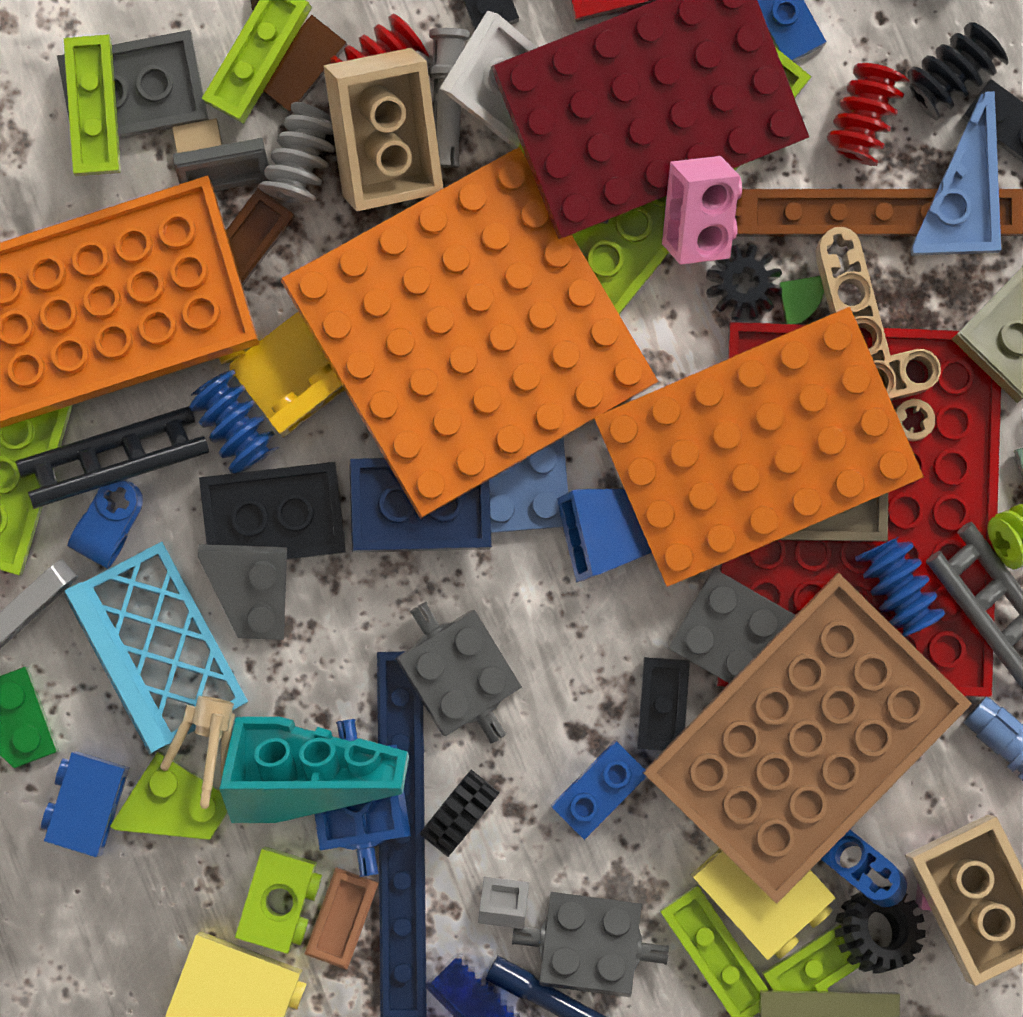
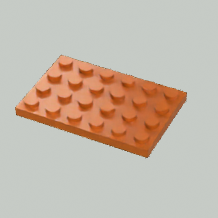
[0,175,260,428]
[594,306,924,587]

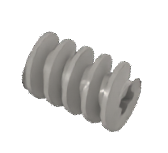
[258,102,336,204]

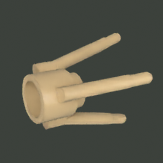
[160,696,235,809]

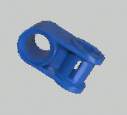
[67,480,143,569]

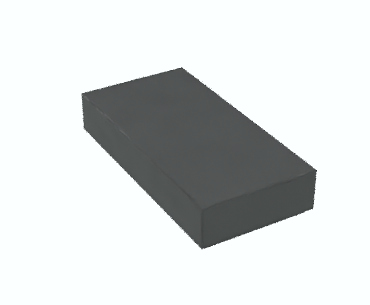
[173,138,269,192]

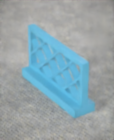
[64,542,248,755]

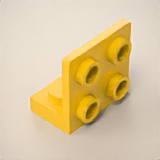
[229,312,345,438]

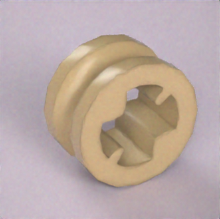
[895,399,935,442]

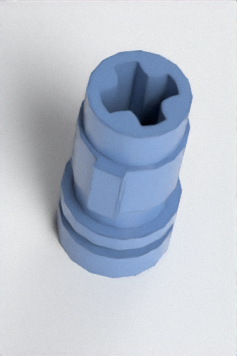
[963,697,1023,781]

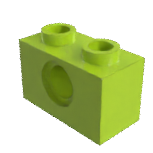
[235,846,322,954]

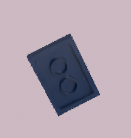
[349,458,492,553]

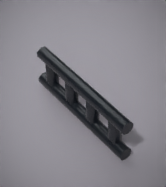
[15,406,209,509]

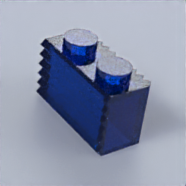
[426,953,520,1017]

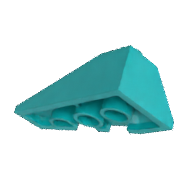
[219,717,409,823]

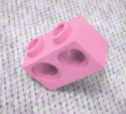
[662,156,742,265]

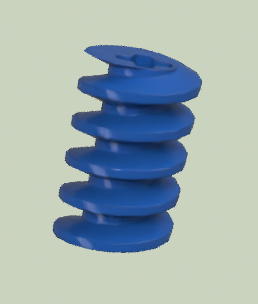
[189,369,279,474]
[855,536,945,637]

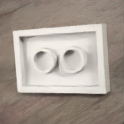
[440,11,538,149]

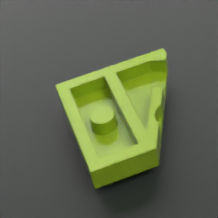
[110,751,228,840]

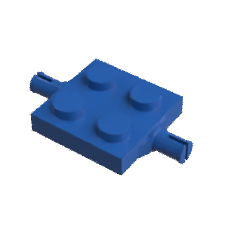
[314,719,411,877]

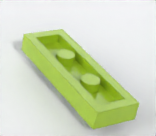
[202,0,312,124]
[63,34,121,177]
[659,885,768,1017]

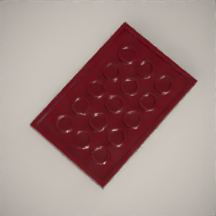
[491,0,809,239]

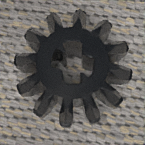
[706,244,782,322]

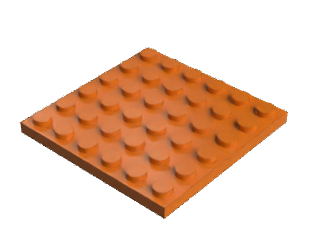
[281,147,659,519]

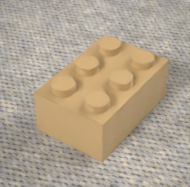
[323,48,443,211]
[905,815,1023,986]

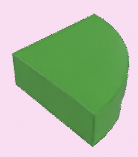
[778,276,824,324]

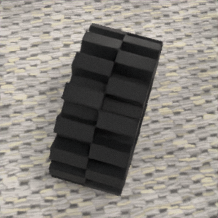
[419,769,500,857]
[835,886,926,974]

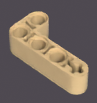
[815,227,941,401]

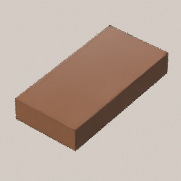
[304,867,379,970]

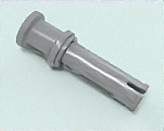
[428,28,470,168]

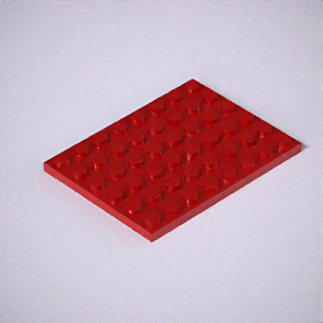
[716,322,1001,697]

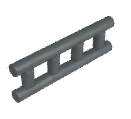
[926,522,1023,689]

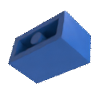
[41,751,130,857]

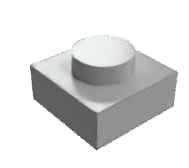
[478,877,529,929]

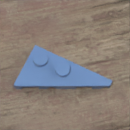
[911,91,1001,256]

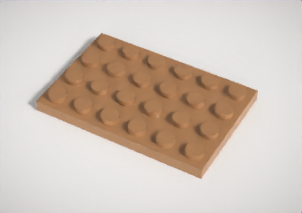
[643,573,972,904]

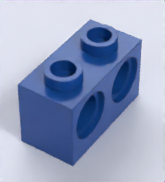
[551,740,647,840]

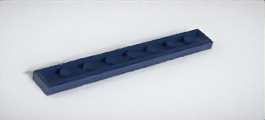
[377,651,427,1017]

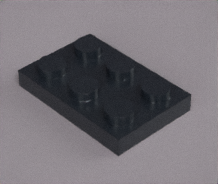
[199,462,346,560]

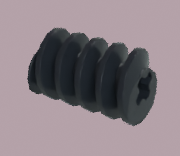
[907,22,1009,121]

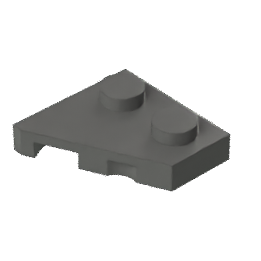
[198,544,287,640]

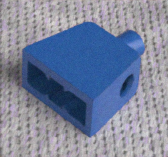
[557,489,652,583]

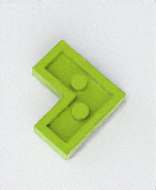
[762,923,860,991]

